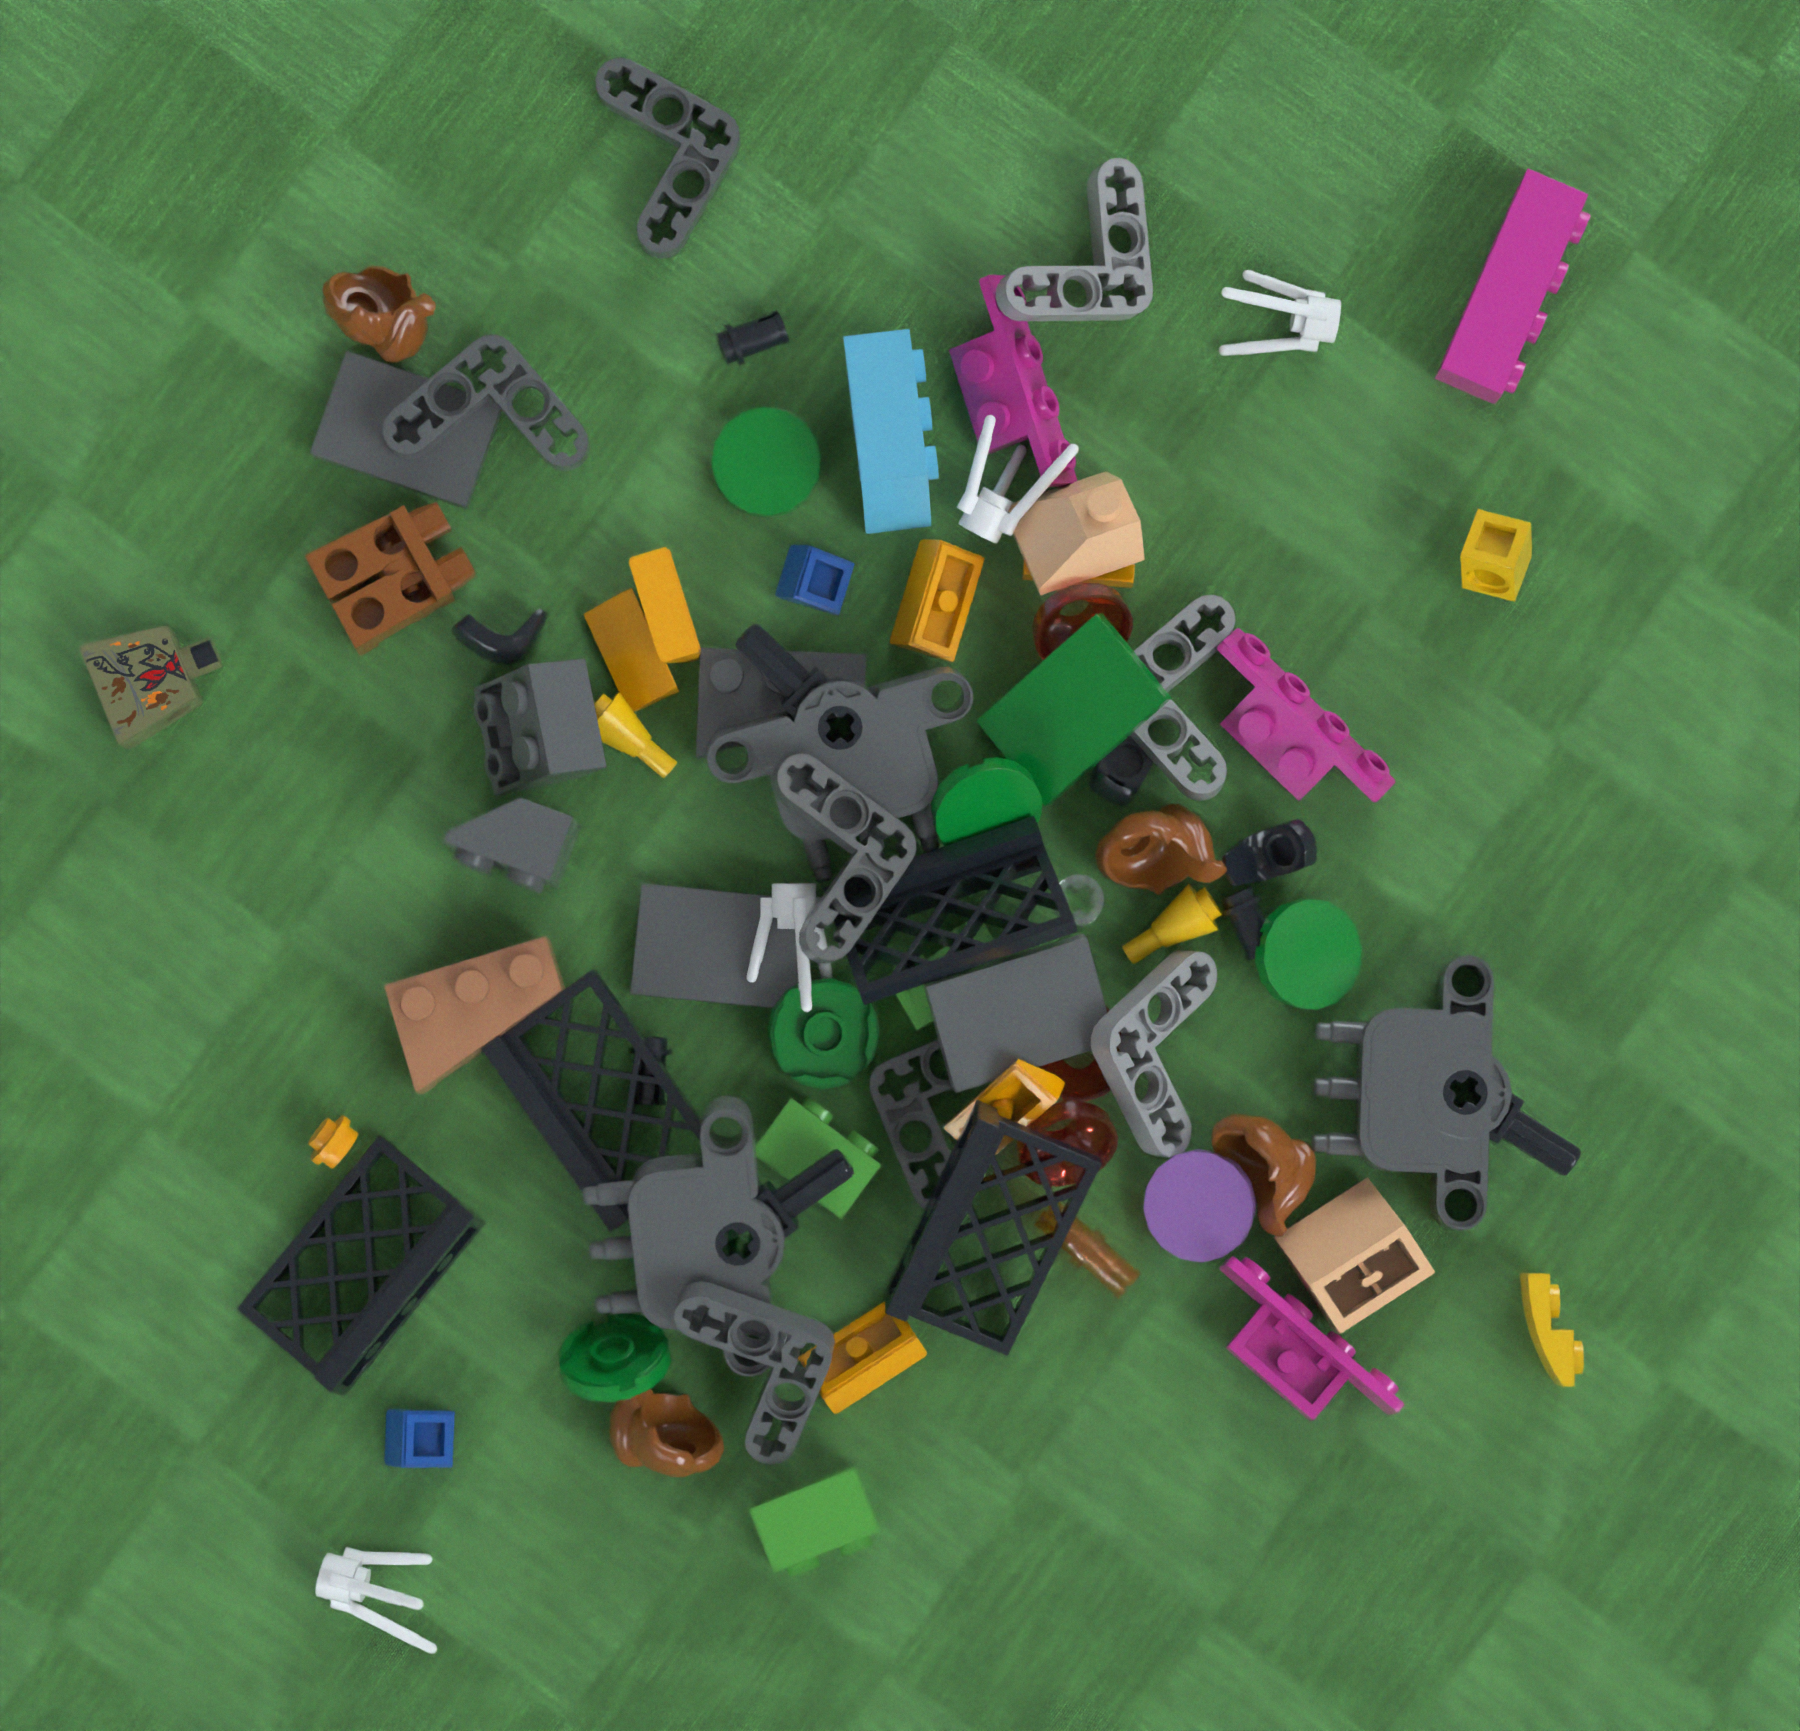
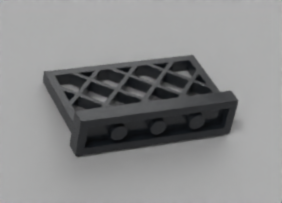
[823,816,1078,1005]
[481,969,702,1232]
[885,1100,1102,1356]
[237,1135,487,1396]

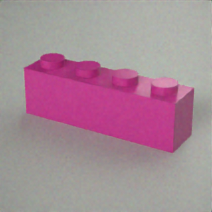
[1434,168,1591,405]

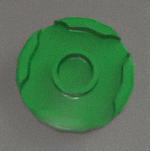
[711,406,821,517]
[931,757,1042,846]
[1255,898,1362,1010]
[767,976,880,1089]
[558,1313,671,1402]

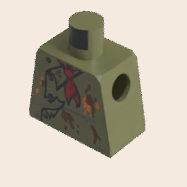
[79,626,223,750]

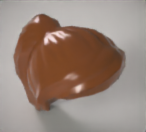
[322,265,436,363]
[1095,803,1227,895]
[1211,1114,1316,1237]
[609,1388,724,1477]

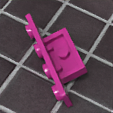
[949,275,1077,487]
[1217,628,1395,803]
[1219,1256,1405,1421]

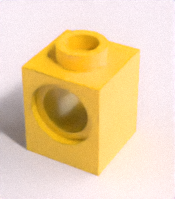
[1460,509,1532,602]

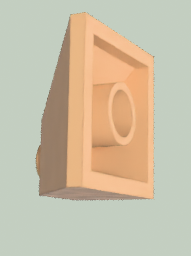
[1008,471,1145,596]

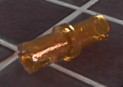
[1033,1202,1141,1299]

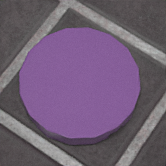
[1143,1149,1257,1263]

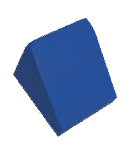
[775,545,855,615]
[384,1409,455,1468]

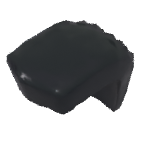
[451,608,548,665]
[1089,736,1153,807]
[1222,819,1317,886]

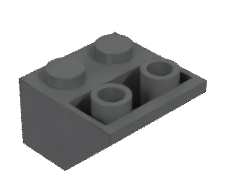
[473,658,607,796]
[443,798,581,894]

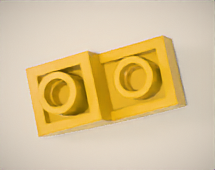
[1520,1273,1584,1387]

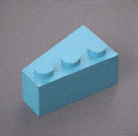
[843,329,939,534]

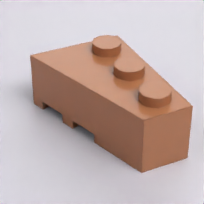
[384,936,565,1095]

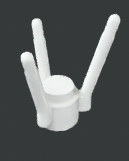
[1219,270,1341,356]
[957,415,1079,544]
[746,883,833,1012]
[315,1547,437,1654]

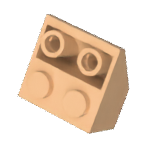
[1273,1177,1436,1334]

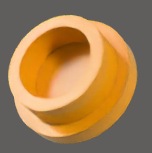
[308,1115,359,1169]

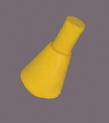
[594,692,677,779]
[1122,884,1222,965]

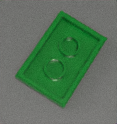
[976,613,1172,806]

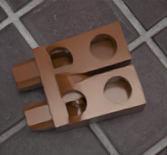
[304,502,477,656]

